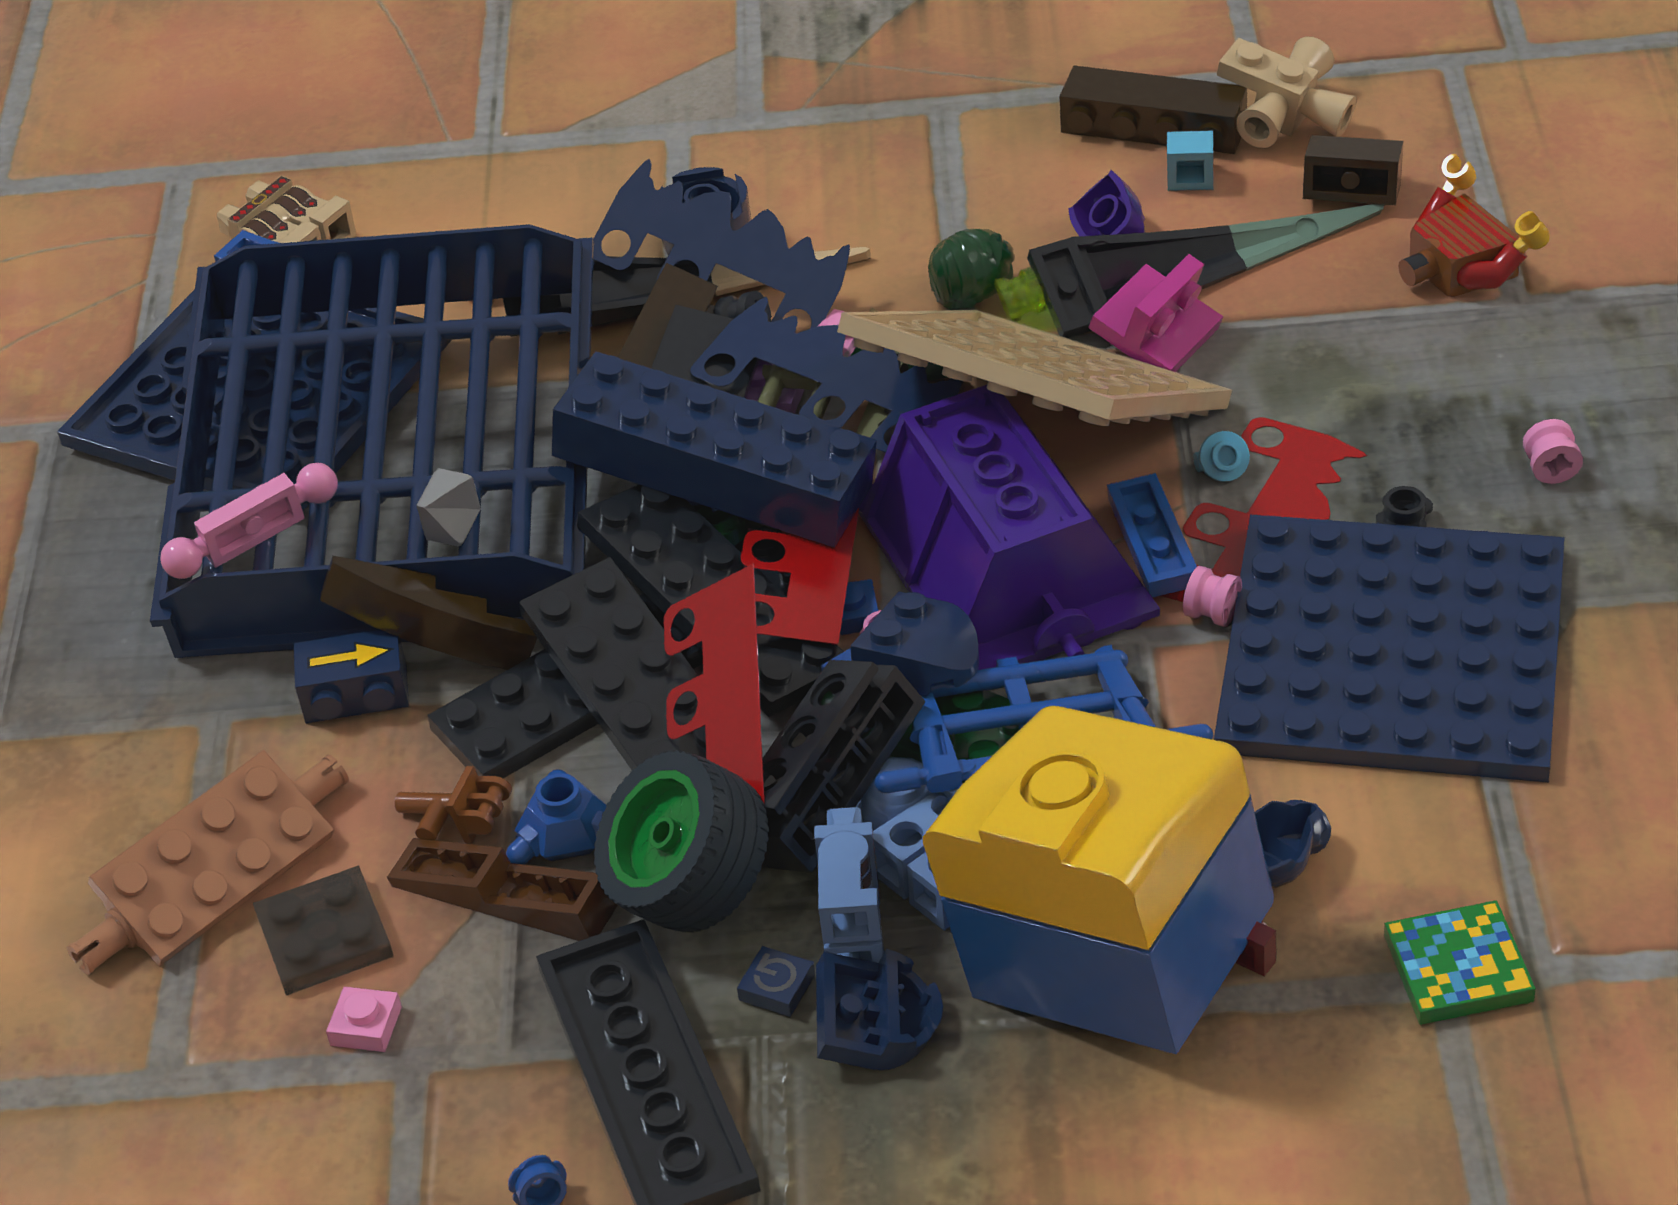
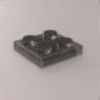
[253,865,394,996]

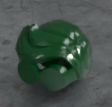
[928,229,1015,310]

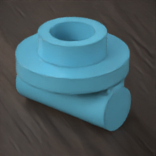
[1193,431,1250,482]

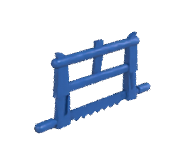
[874,645,1213,793]

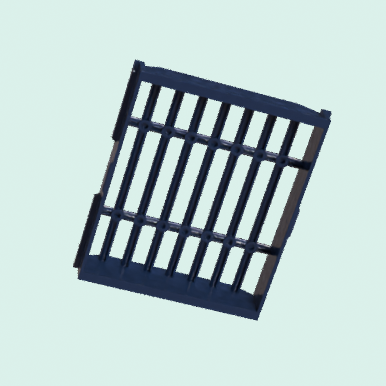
[150,224,594,658]

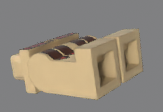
[217,176,357,243]

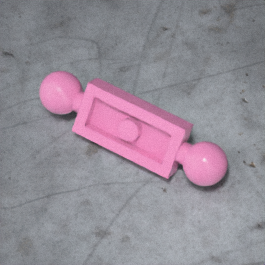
[160,463,338,579]

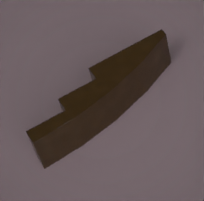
[320,555,537,670]

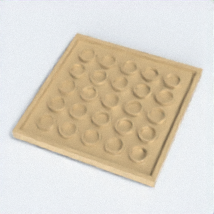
[837,310,1232,426]

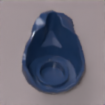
[1255,800,1332,887]

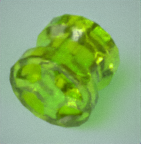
[994,266,1047,322]

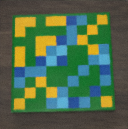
[1384,900,1536,1025]

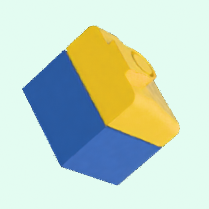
[923,706,1274,1055]

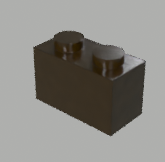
[1303,135,1404,205]

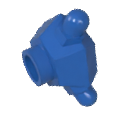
[506,769,607,865]

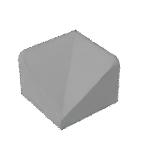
[416,468,481,546]

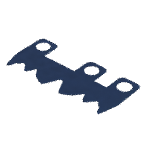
[593,158,850,329]
[690,297,963,453]

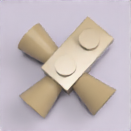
[1216,37,1357,148]

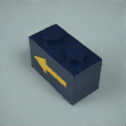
[294,629,409,723]

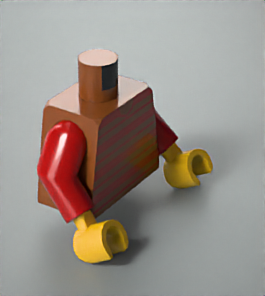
[1398,154,1550,297]

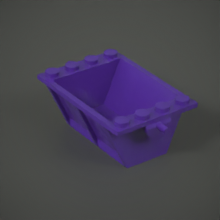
[858,385,1160,670]

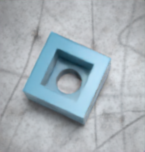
[1167,131,1213,191]

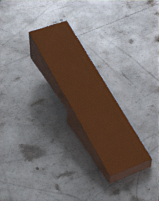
[387,838,618,941]

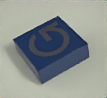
[737,946,816,1017]

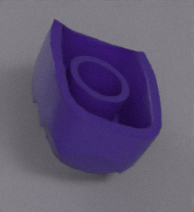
[1068,170,1145,236]

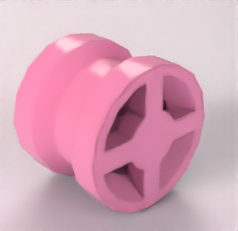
[1523,419,1583,484]
[1183,566,1242,627]

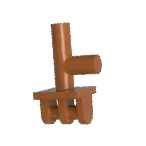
[395,766,512,844]

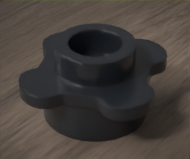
[1376,486,1433,527]

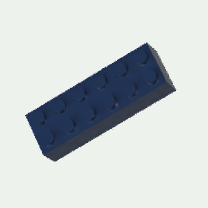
[552,351,877,548]

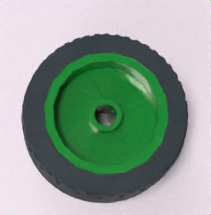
[594,750,769,933]

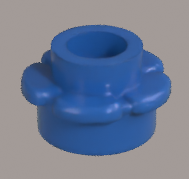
[508,1155,567,1205]

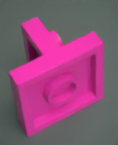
[1089,254,1223,372]

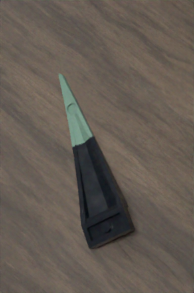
[1027,204,1385,338]

